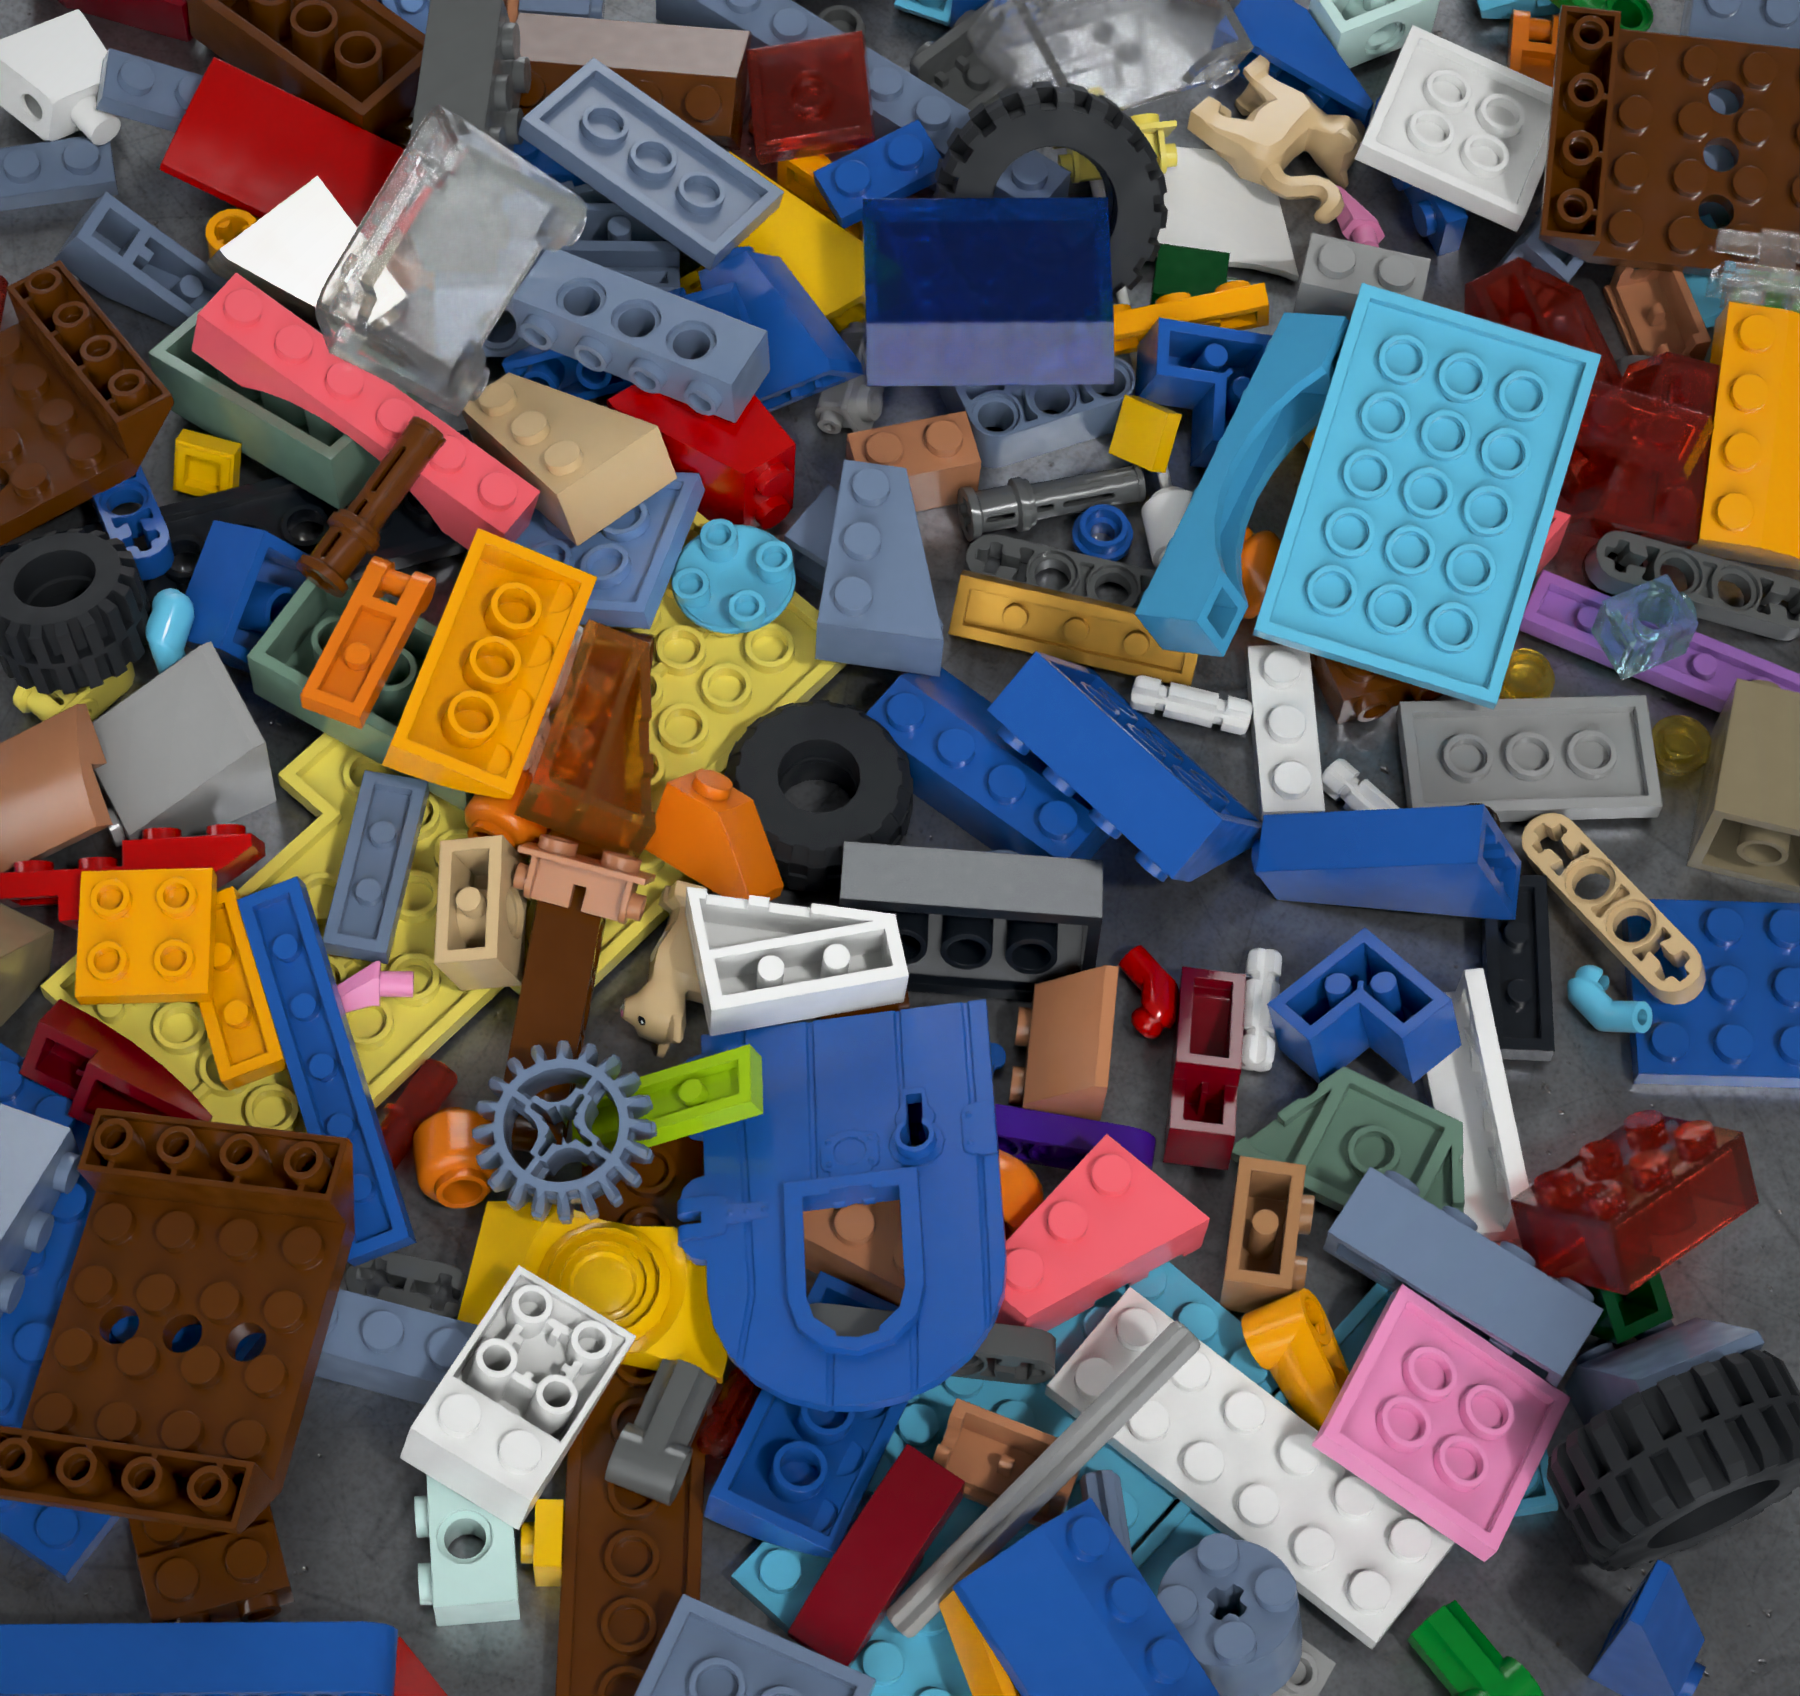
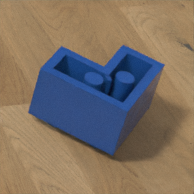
[1135,317,1273,468]
[1267,927,1462,1084]

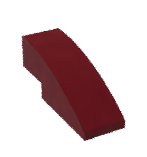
[1163,966,1246,1170]
[19,999,213,1126]
[787,1444,966,1667]

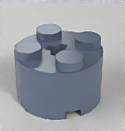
[1157,1533,1303,1696]

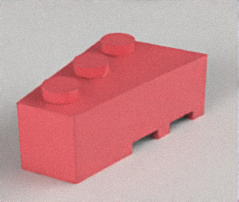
[995,1134,1210,1331]

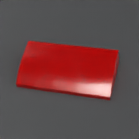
[159,57,408,244]

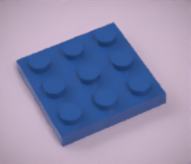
[1622,899,1800,1088]

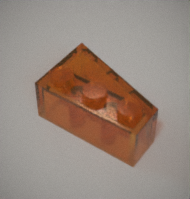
[514,619,656,858]

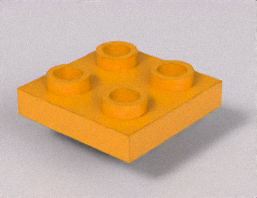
[75,868,217,1005]

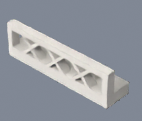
[1422,968,1534,1241]

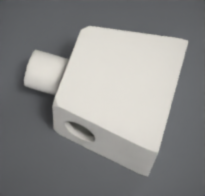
[0,9,121,146]

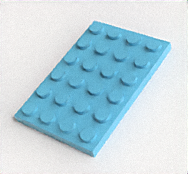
[1252,283,1601,709]

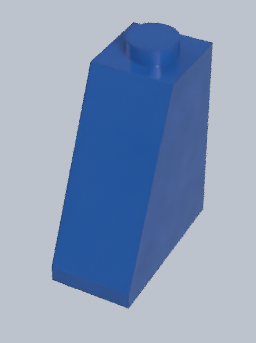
[698,246,864,412]

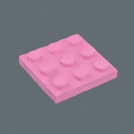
[1312,1284,1571,1562]

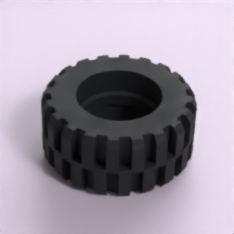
[933,81,1168,323]
[1547,1349,1800,1571]

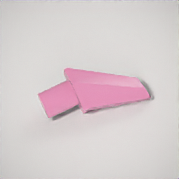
[1336,185,1385,247]
[337,961,414,1013]

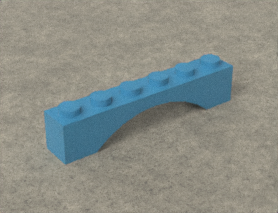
[1135,312,1349,657]

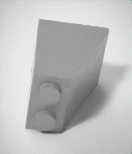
[1293,233,1431,322]
[92,641,277,847]

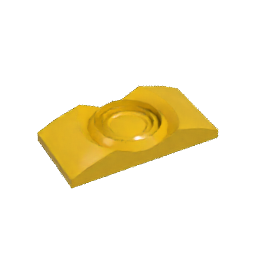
[457,1201,728,1384]

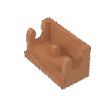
[1603,266,1712,364]
[933,1398,1080,1527]

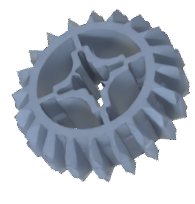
[472,1040,657,1224]

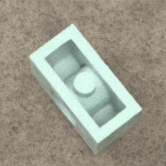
[1308,0,1440,68]
[414,1474,520,1627]

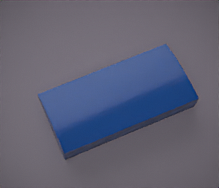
[703,1271,909,1559]

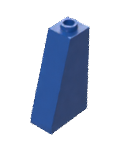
[1251,804,1522,920]

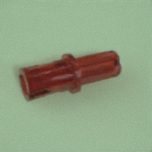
[380,1058,458,1171]

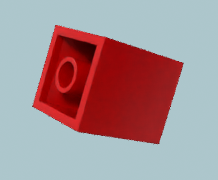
[607,384,796,529]

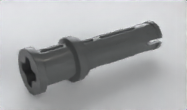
[957,464,1146,542]

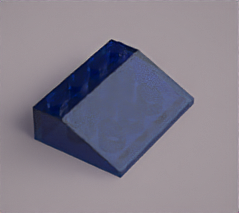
[862,197,1114,386]

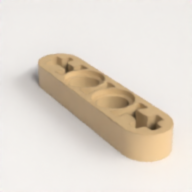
[1521,813,1706,1005]

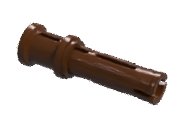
[296,416,446,598]

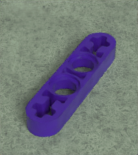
[908,1102,1156,1170]

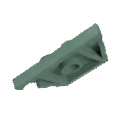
[1231,1066,1465,1213]

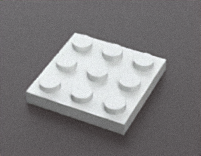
[1354,25,1552,232]

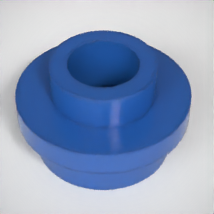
[1071,504,1133,562]

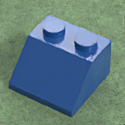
[185,520,309,673]

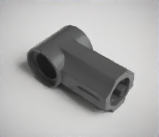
[605,1359,717,1506]

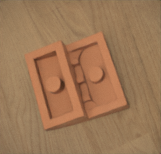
[0,704,113,873]

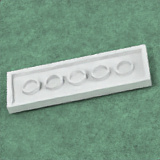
[1045,1287,1455,1650]

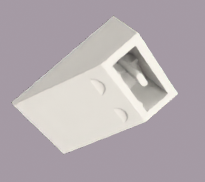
[400,1265,636,1530]

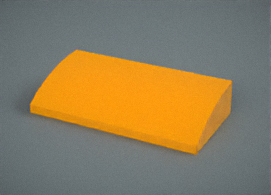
[382,528,597,800]

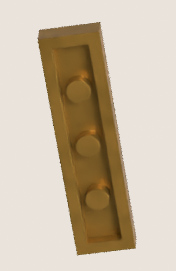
[948,570,1198,686]

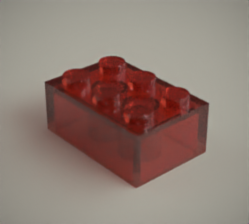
[1510,1110,1759,1295]

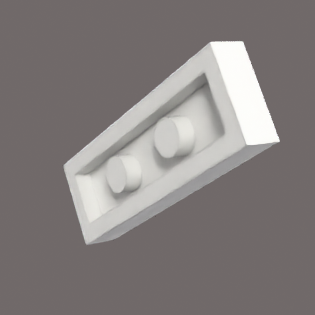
[1245,645,1325,822]

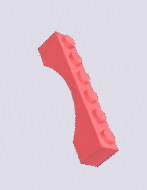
[191,273,541,550]

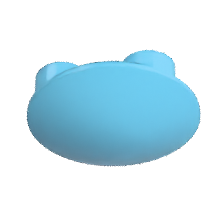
[671,518,796,634]

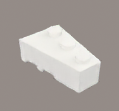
[685,887,909,1036]

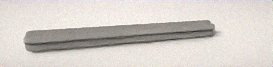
[886,1321,1201,1638]

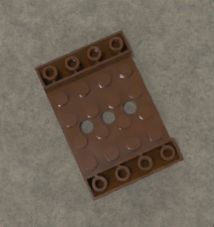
[1539,5,1800,286]
[0,260,174,546]
[0,1108,355,1534]

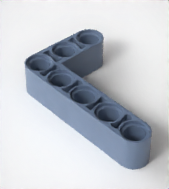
[878,199,1136,469]

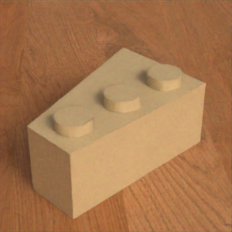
[459,372,677,546]

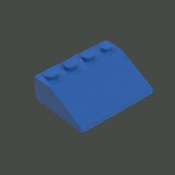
[987,651,1262,882]

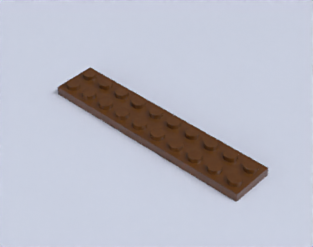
[555,1136,707,1696]

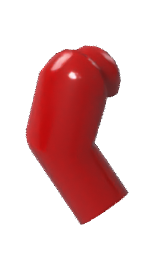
[1119,945,1179,1039]

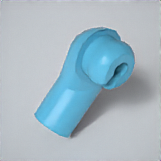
[145,588,195,674]
[1567,965,1653,1033]

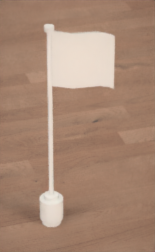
[1089,147,1299,568]

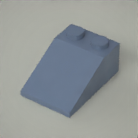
[1564,1317,1765,1426]

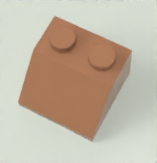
[1008,965,1119,1121]

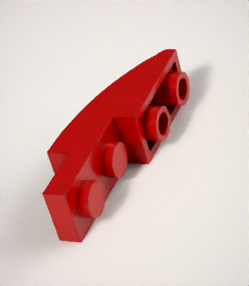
[0,824,265,930]

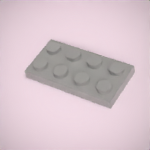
[1396,695,1663,822]

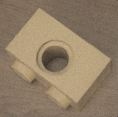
[434,835,528,991]

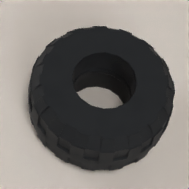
[724,700,913,893]

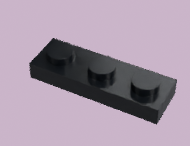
[1480,875,1555,1061]

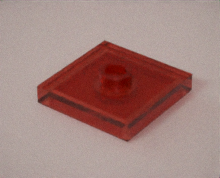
[746,30,876,165]

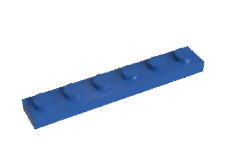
[237,876,417,1267]

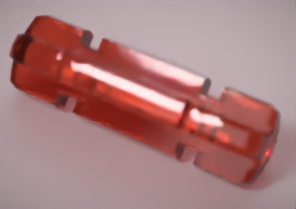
[696,1367,761,1460]

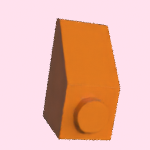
[643,768,784,901]

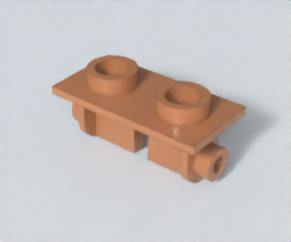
[513,834,656,924]

